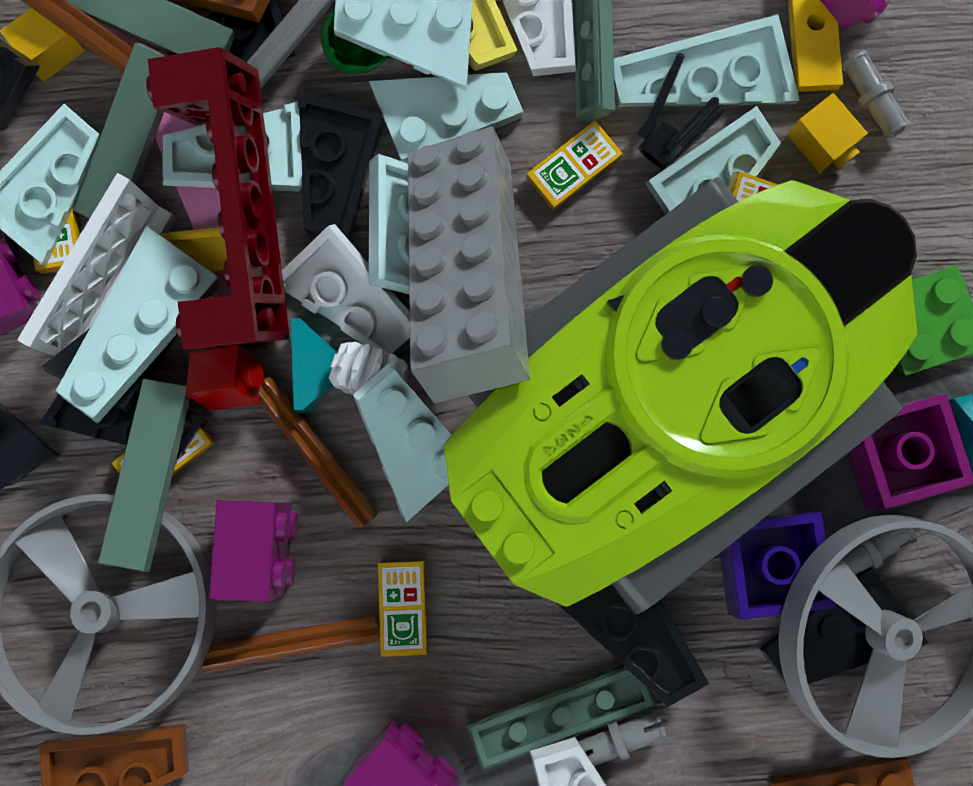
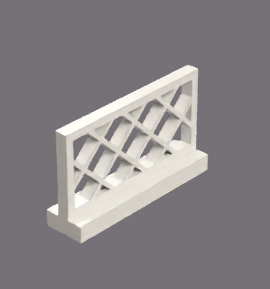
[17,173,177,356]

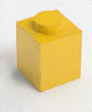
[0,8,85,82]
[787,93,868,174]

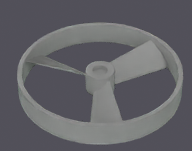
[0,494,217,735]
[779,515,973,758]

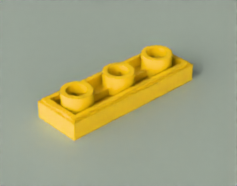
[788,0,843,92]

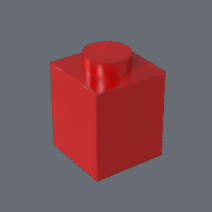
[185,345,264,411]

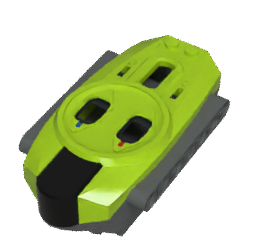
[443,177,918,614]

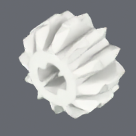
[329,342,409,395]

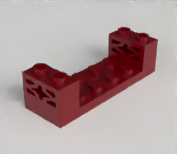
[146,47,290,350]

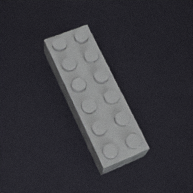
[408,126,530,404]

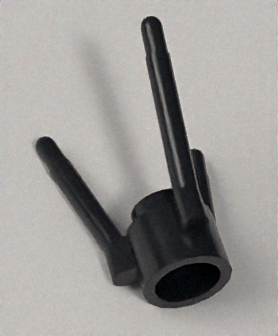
[637,53,723,170]

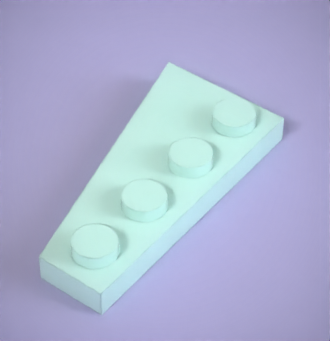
[614,14,800,107]
[56,226,220,423]

